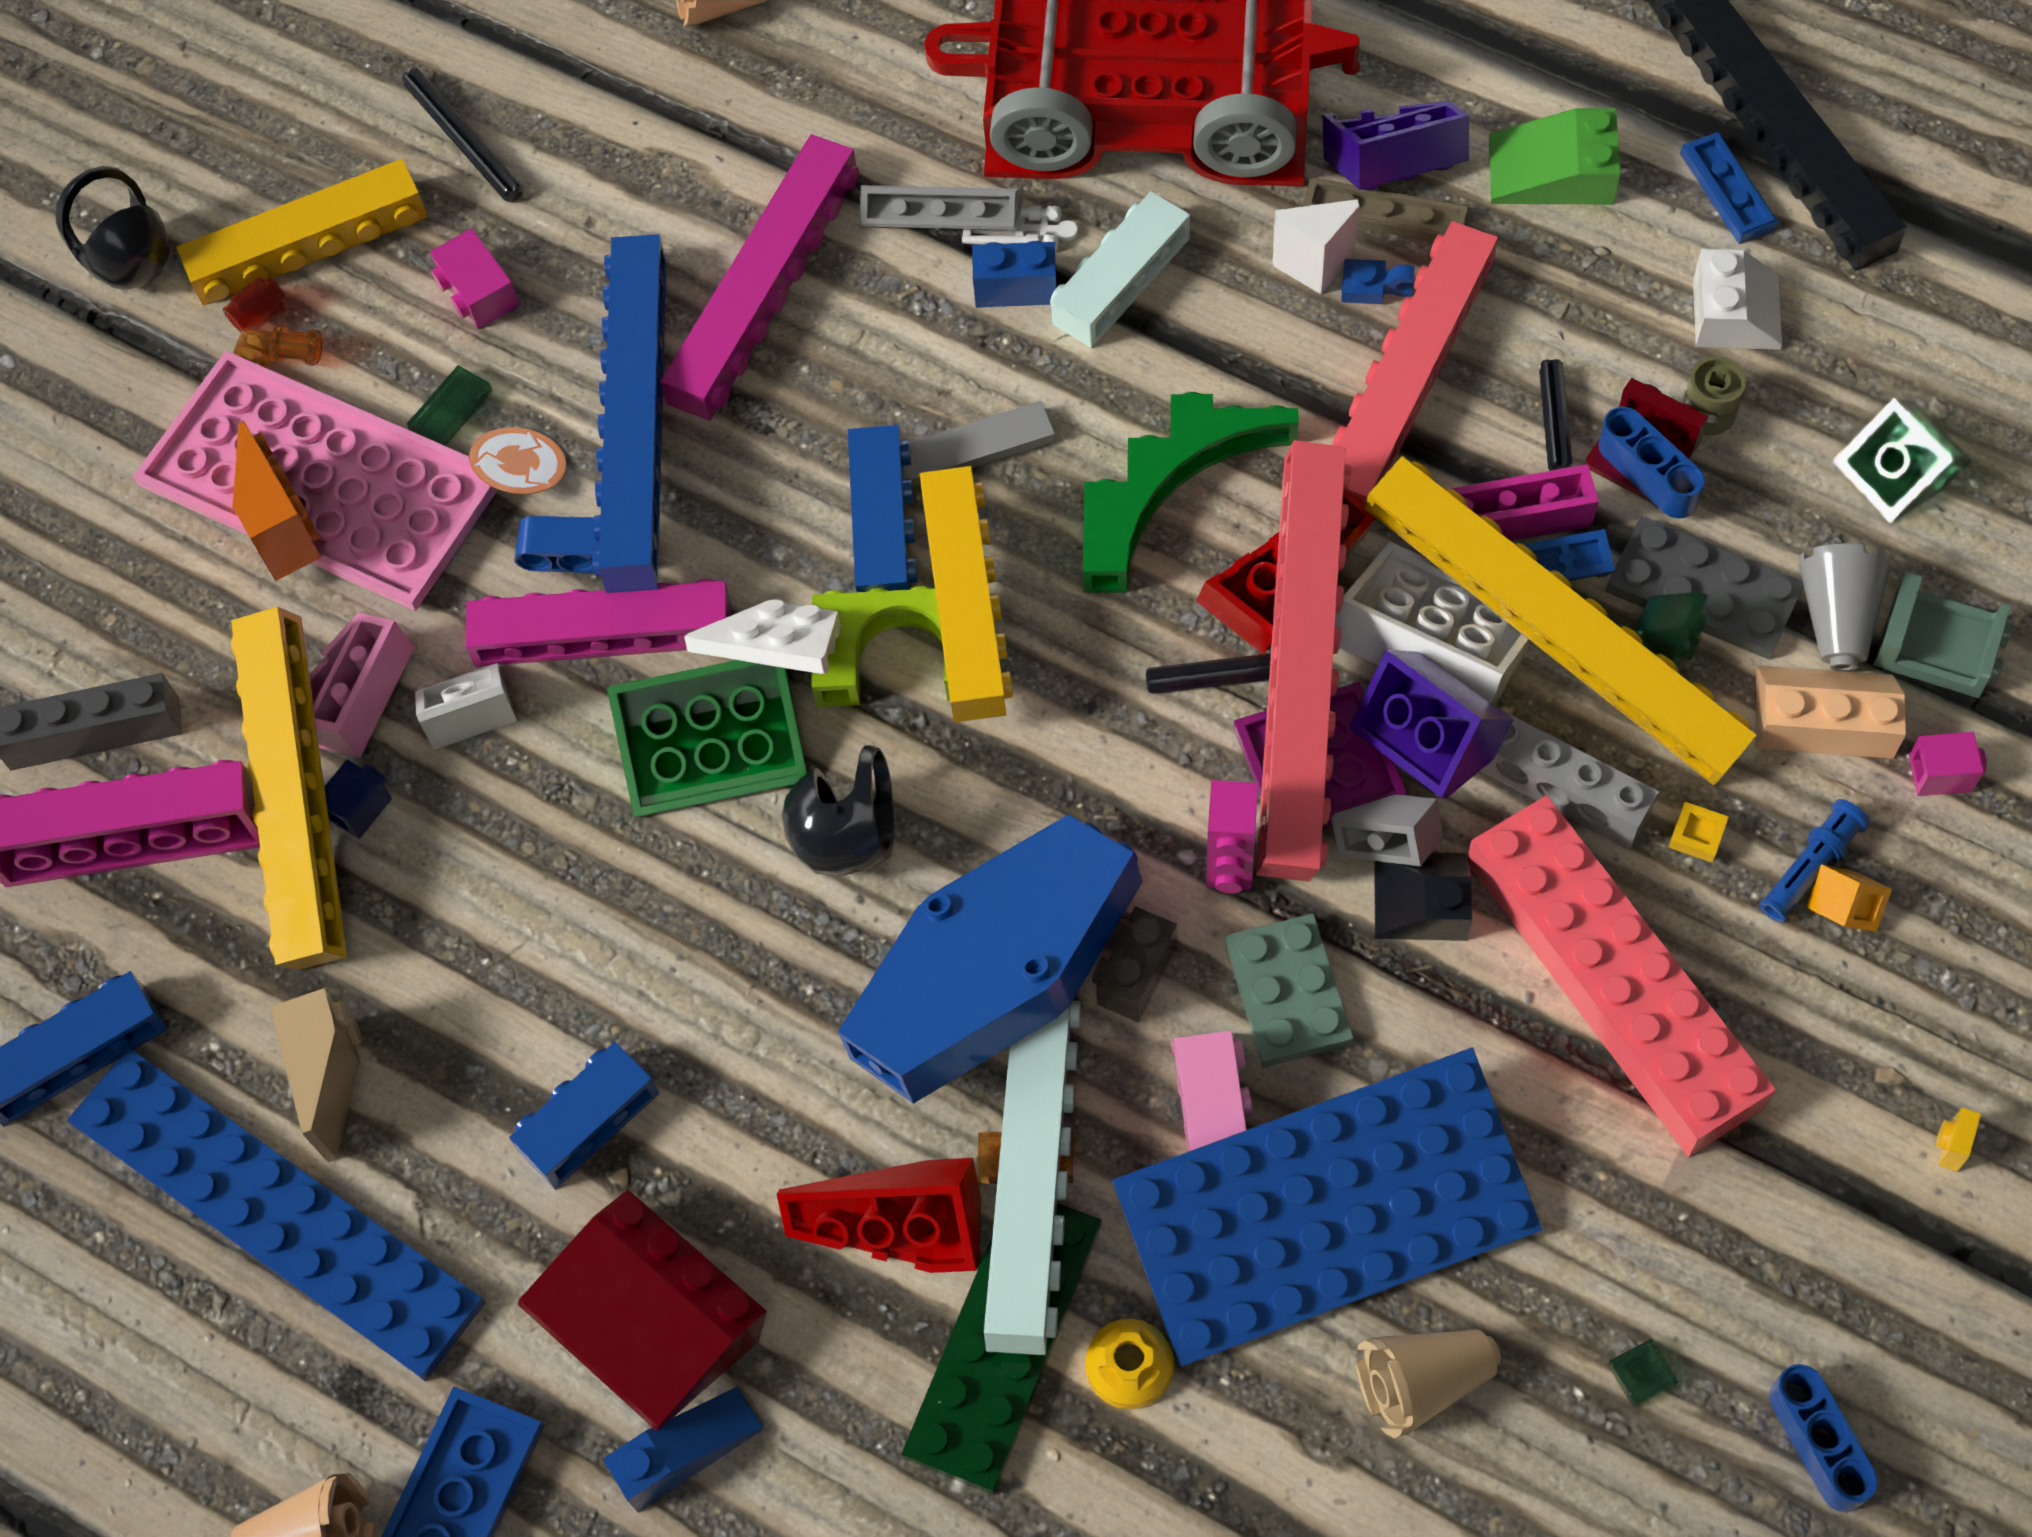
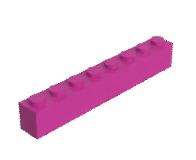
[660,134,859,421]

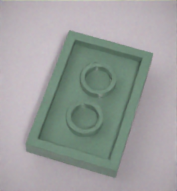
[1224,913,1353,1068]

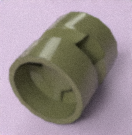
[1682,356,1747,436]

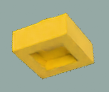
[1668,802,1729,863]
[1935,1107,1981,1172]

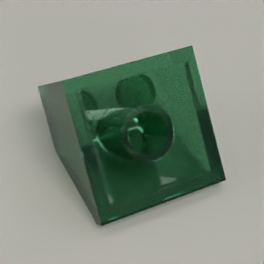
[1834,398,1972,522]

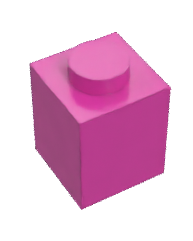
[1909,732,1987,796]

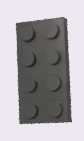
[1605,516,1804,660]

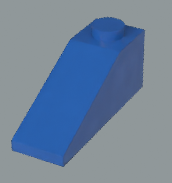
[603,1386,764,1513]

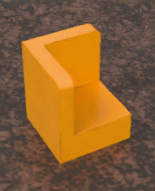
[1807,864,1892,932]

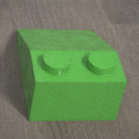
[1489,108,1620,205]

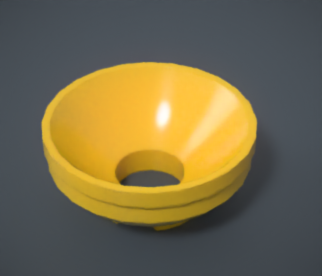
[1085,1319,1174,1410]

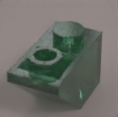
[1634,592,1710,669]

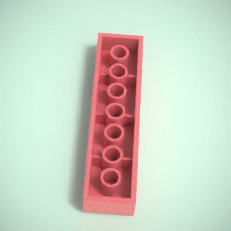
[1467,795,1776,1157]

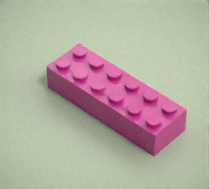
[0,760,260,888]

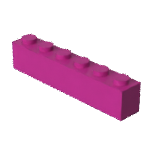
[465,579,731,667]

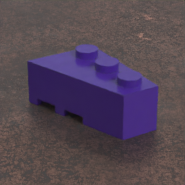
[1322,101,1469,190]

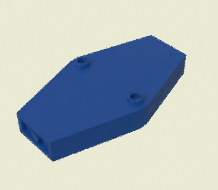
[838,814,1143,1104]

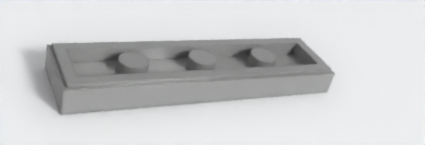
[904,401,1055,487]

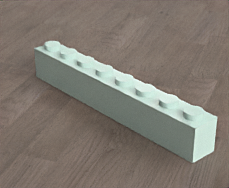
[984,1000,1081,1355]

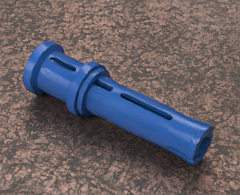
[1759,799,1870,923]

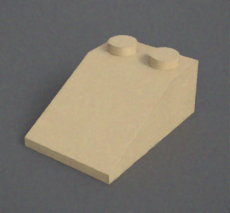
[270,988,362,1162]

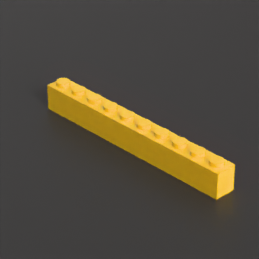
[1364,456,1757,786]

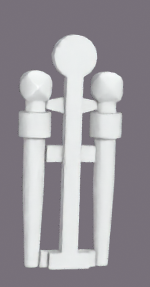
[962,205,1078,251]

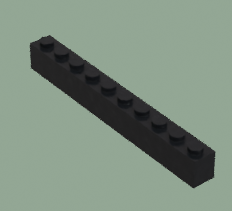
[1643,0,1907,271]

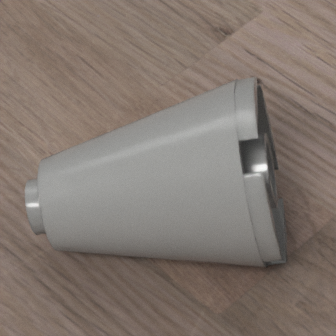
[1799,543,1891,671]

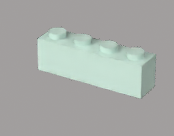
[1050,191,1190,348]

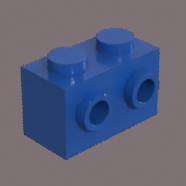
[972,241,1057,308]

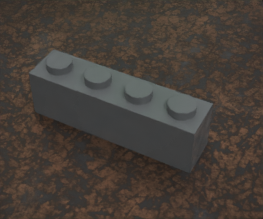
[0,673,182,771]

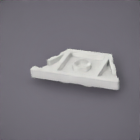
[684,600,841,674]

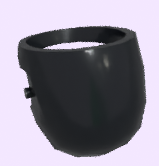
[56,166,170,290]
[782,745,895,876]

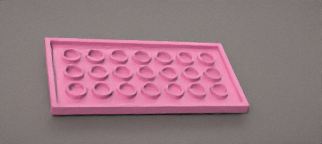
[133,350,498,611]

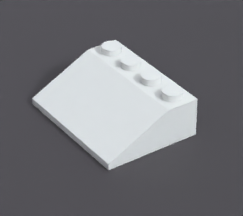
[1335,541,1532,705]

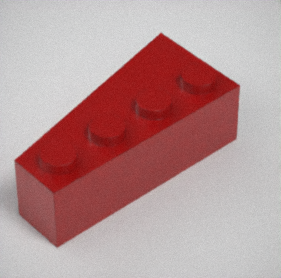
[1196,490,1376,654]

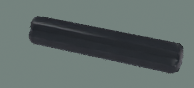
[1539,359,1572,471]
[1145,653,1271,694]

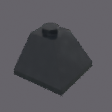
[1374,852,1472,941]

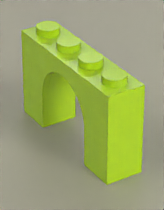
[812,586,950,707]

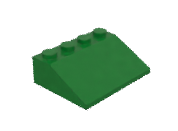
[606,660,807,817]

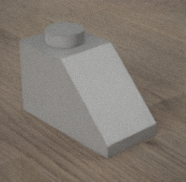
[1331,794,1444,866]

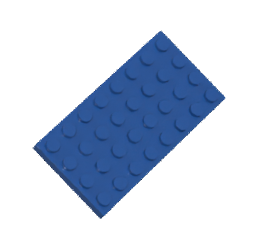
[1111,1047,1543,1367]

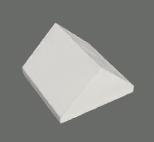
[1272,199,1359,294]
[415,663,517,750]

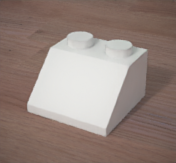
[1693,249,1782,350]

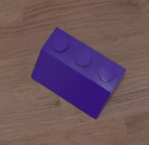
[1348,650,1514,798]

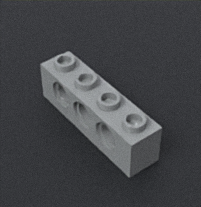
[1481,708,1659,850]

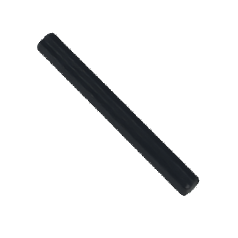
[402,68,522,202]

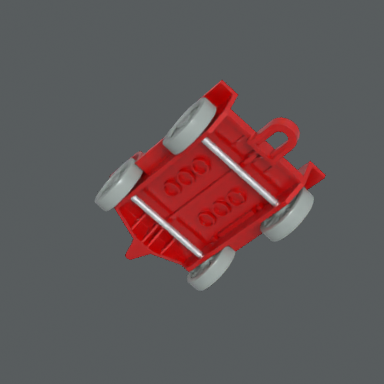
[924,0,1361,187]

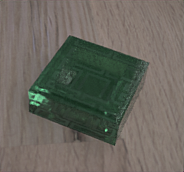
[1607,1339,1679,1408]

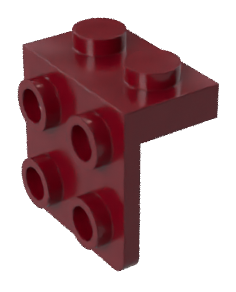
[1585,378,1708,503]

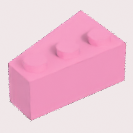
[309,613,415,758]

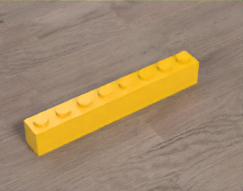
[231,606,347,970]

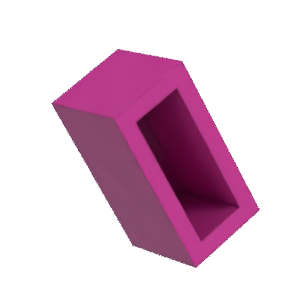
[430,228,520,329]

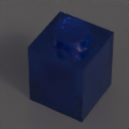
[324,759,392,840]

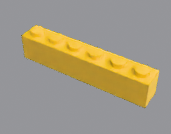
[176,158,428,306]
[919,466,1013,723]

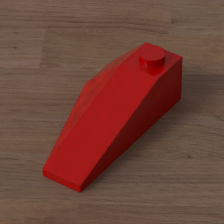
[776,1158,981,1273]

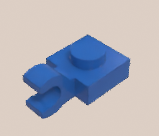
[1342,259,1414,304]

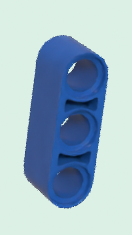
[1598,406,1705,519]
[514,516,599,573]
[1769,1364,1878,1513]

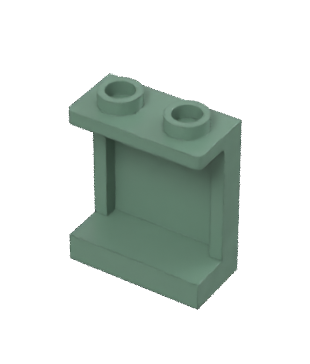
[1873,571,2014,698]

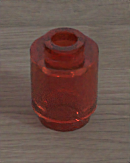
[222,276,285,335]

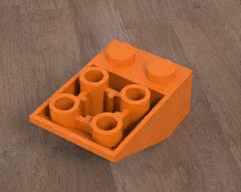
[232,421,321,581]

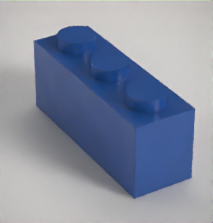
[509,1042,660,1190]

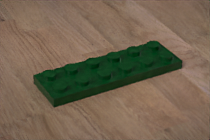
[901,1203,1102,1495]

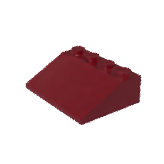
[518,1189,767,1431]

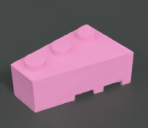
[1170,1030,1252,1151]

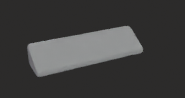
[859,185,1023,230]

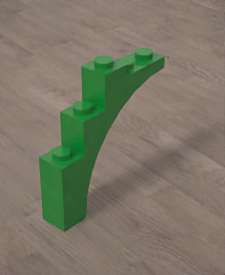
[1083,392,1299,593]

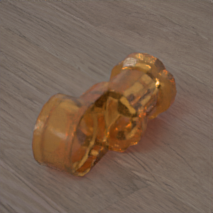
[233,325,323,367]

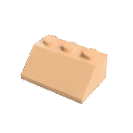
[1756,666,1906,759]

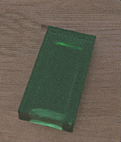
[407,365,493,446]

